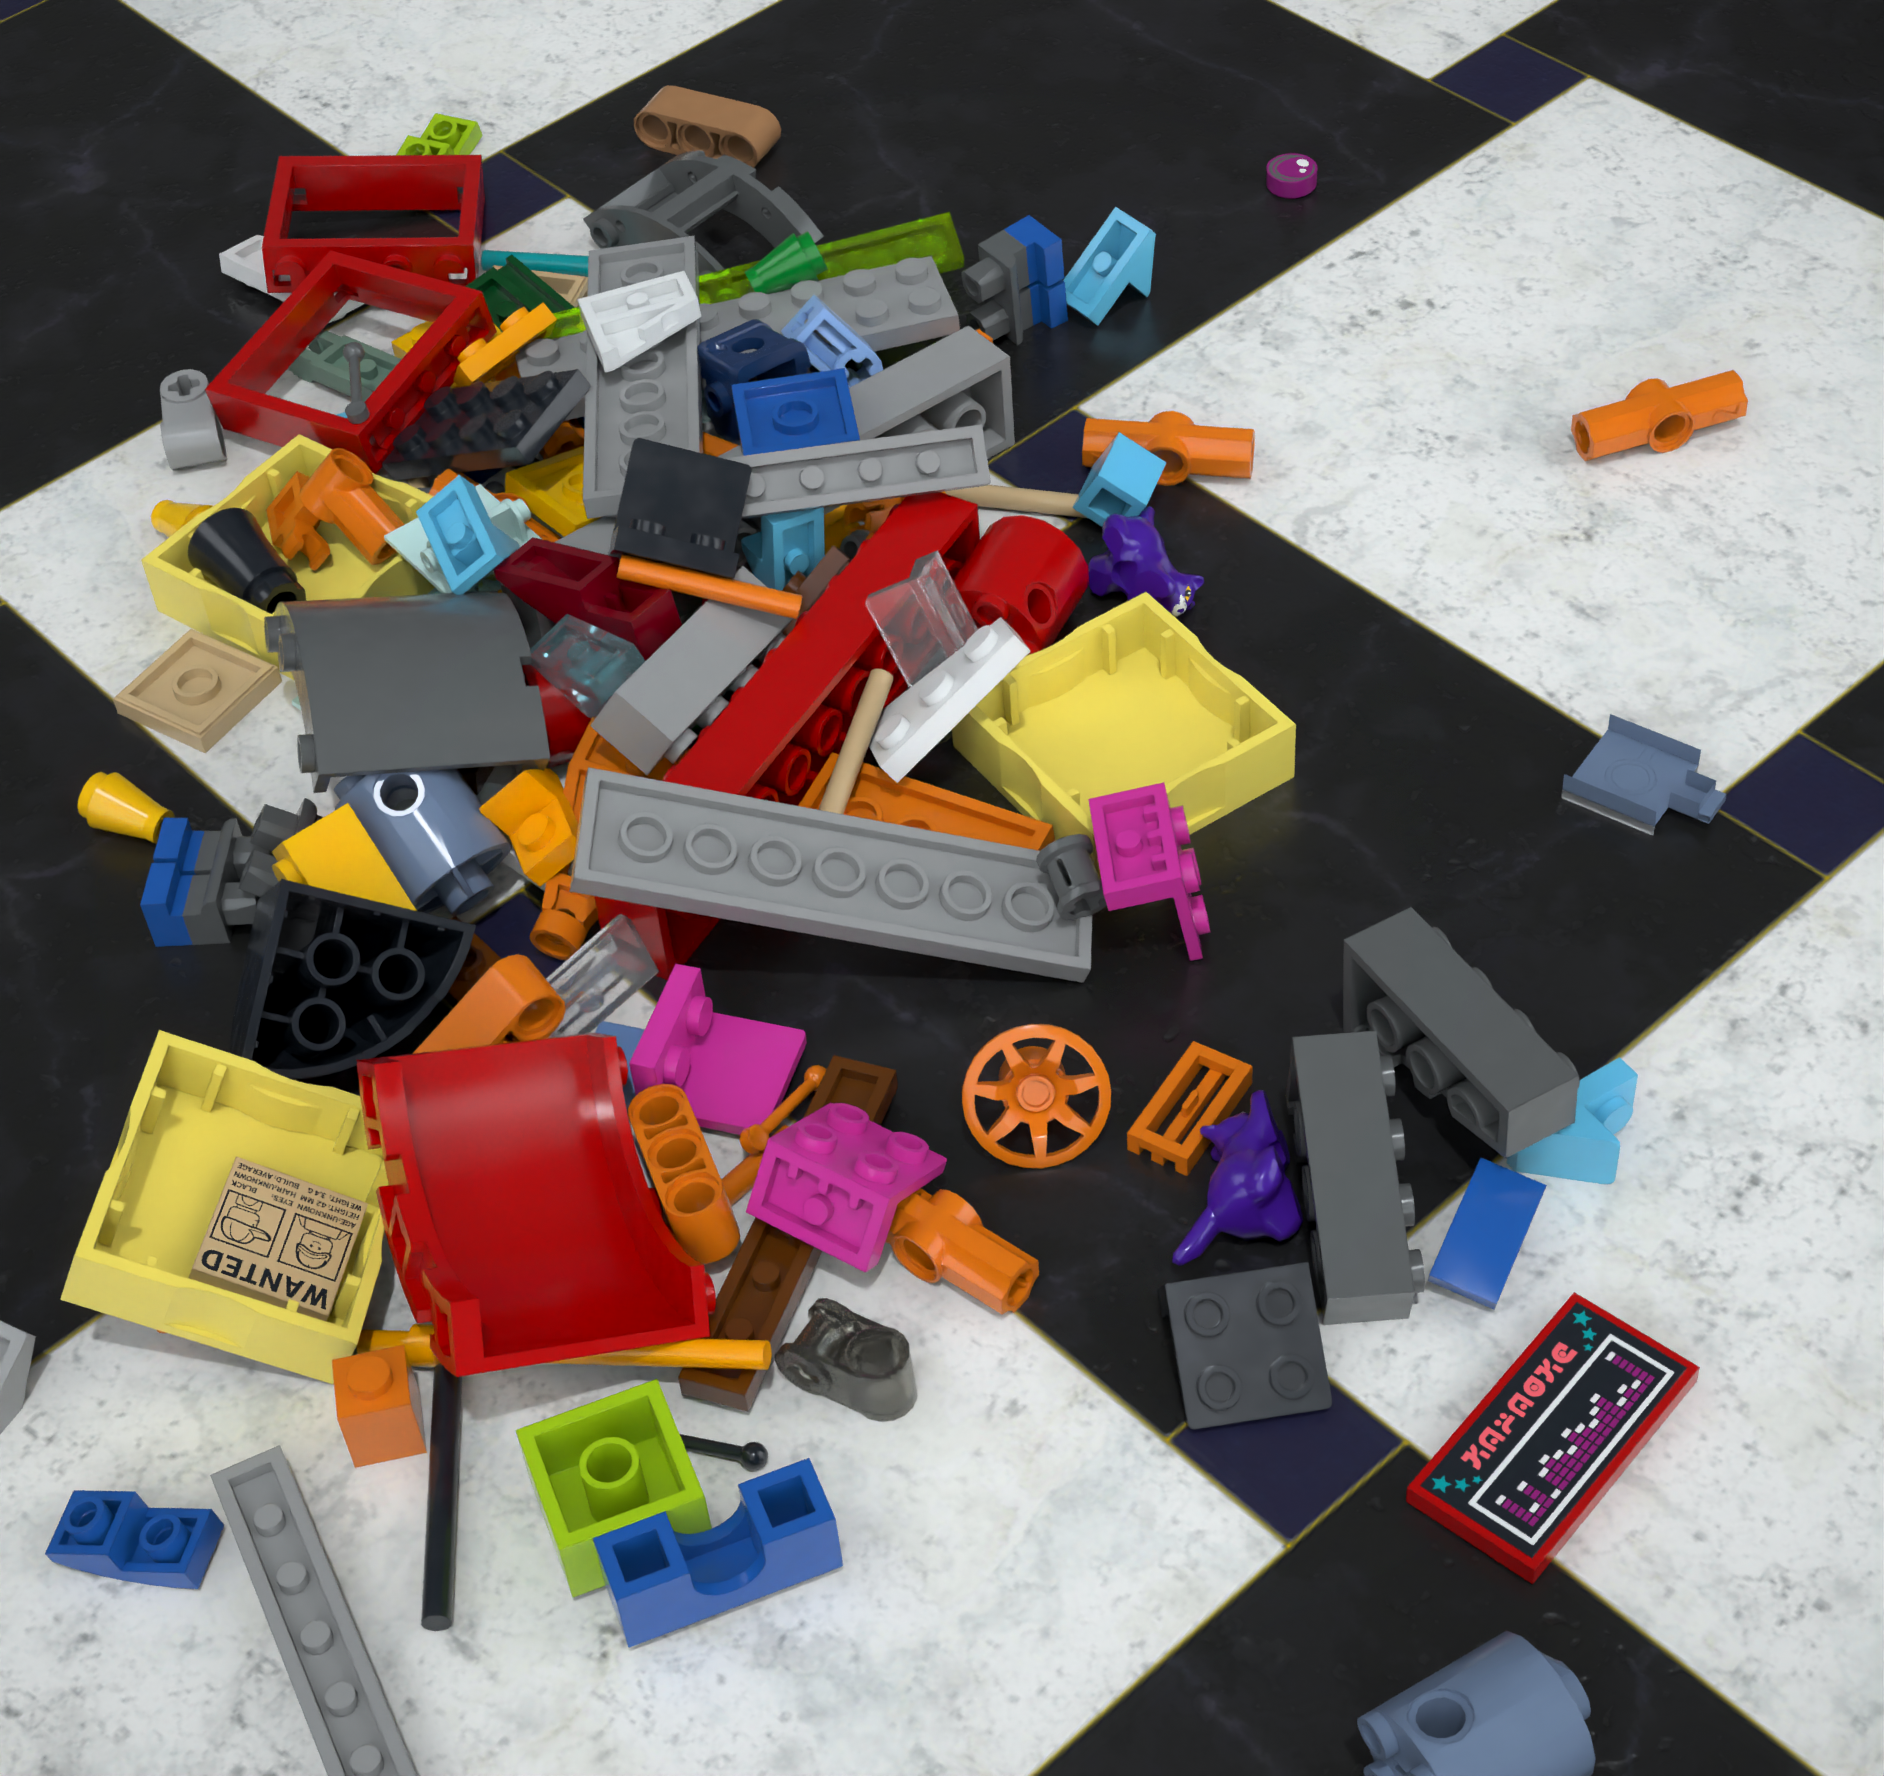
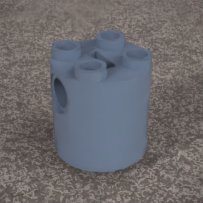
[334,769,511,916]
[1357,1631,1596,1776]

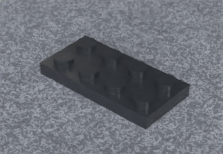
[382,369,591,480]

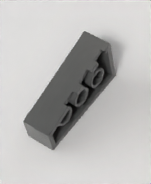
[1343,907,1580,1158]
[1286,1030,1425,1325]

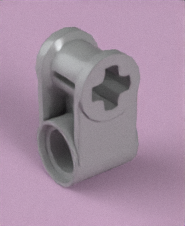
[160,369,226,470]

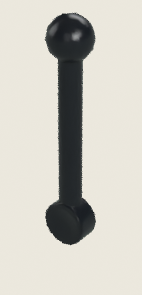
[680,1434,768,1470]

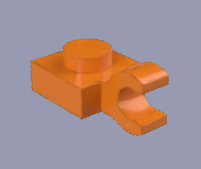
[266,471,330,571]

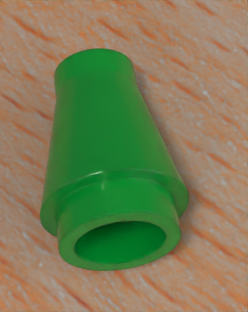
[744,231,828,295]

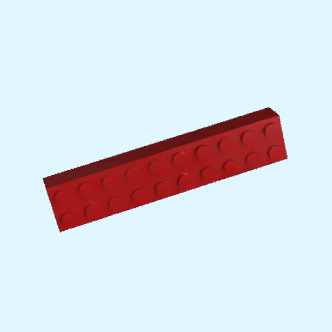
[594,492,980,981]

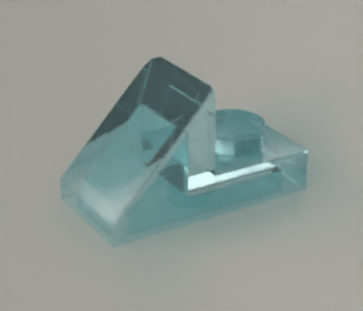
[530,614,645,719]

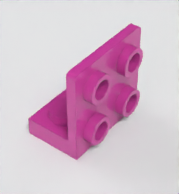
[1088,782,1211,961]
[629,964,807,1135]
[746,1103,947,1273]

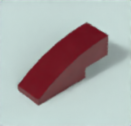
[493,537,682,663]

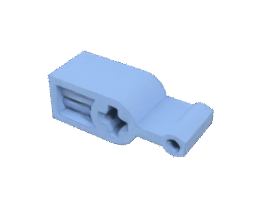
[781,294,883,388]

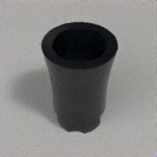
[188,508,306,614]

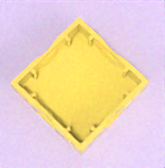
[141,434,440,680]
[952,592,1296,878]
[60,1030,389,1385]

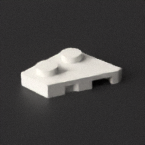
[577,271,701,373]

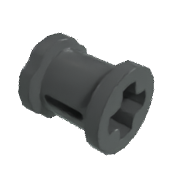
[1036,834,1107,920]

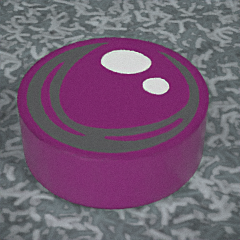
[1266,153,1317,199]

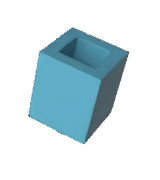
[1072,432,1167,526]

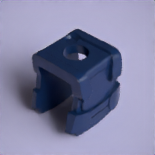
[697,319,811,445]

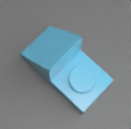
[1063,207,1156,325]
[416,475,520,595]
[741,508,825,591]
[1506,1057,1638,1184]

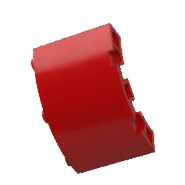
[357,1033,716,1377]

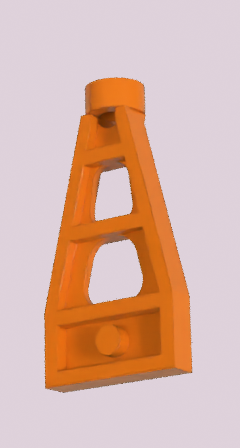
[529,717,690,960]

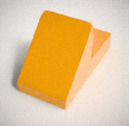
[479,768,578,887]

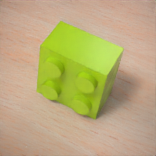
[515,1379,712,1598]

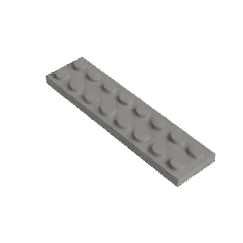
[583,236,703,519]
[515,256,960,421]
[569,767,1094,983]

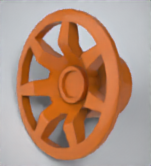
[962,1024,1111,1169]

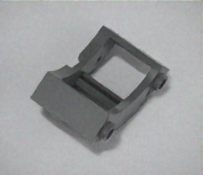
[583,150,824,304]

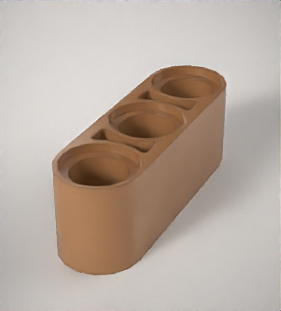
[634,85,781,168]

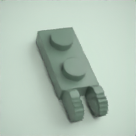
[289,329,401,402]

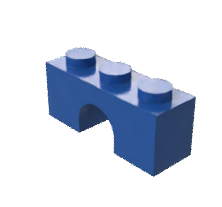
[593,1458,843,1648]

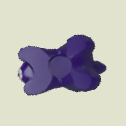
[1088,506,1204,617]
[1172,1090,1303,1266]

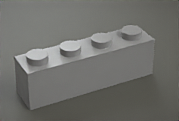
[590,566,793,775]

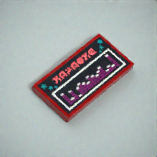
[1406,1292,1700,1584]

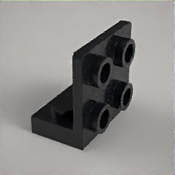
[608,438,752,579]
[1157,1262,1332,1429]

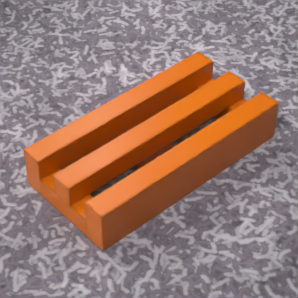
[1127,1041,1253,1176]

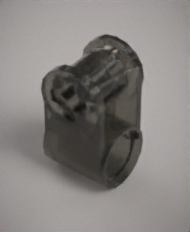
[775,1298,918,1422]

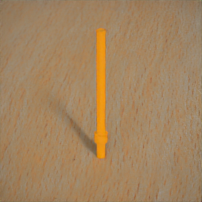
[356,1324,772,1370]

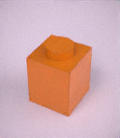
[332,1345,427,1468]

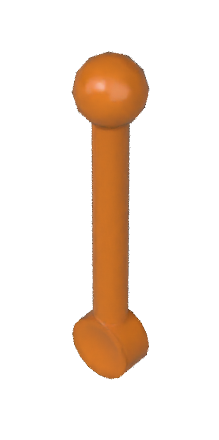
[740,1065,827,1154]

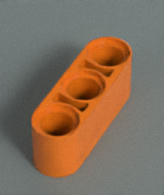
[413,954,566,1054]
[628,1084,740,1264]

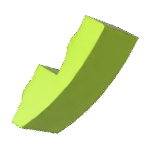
[396,113,483,155]

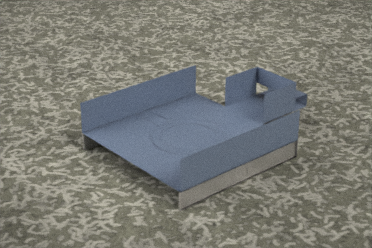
[1562,714,1727,835]

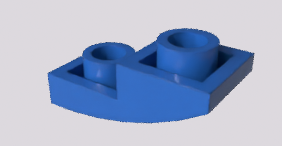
[1428,1158,1547,1310]
[45,1490,224,1589]

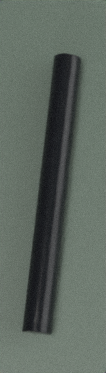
[421,1363,462,1631]

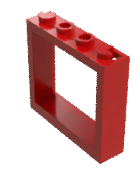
[262,155,485,293]
[205,250,497,474]

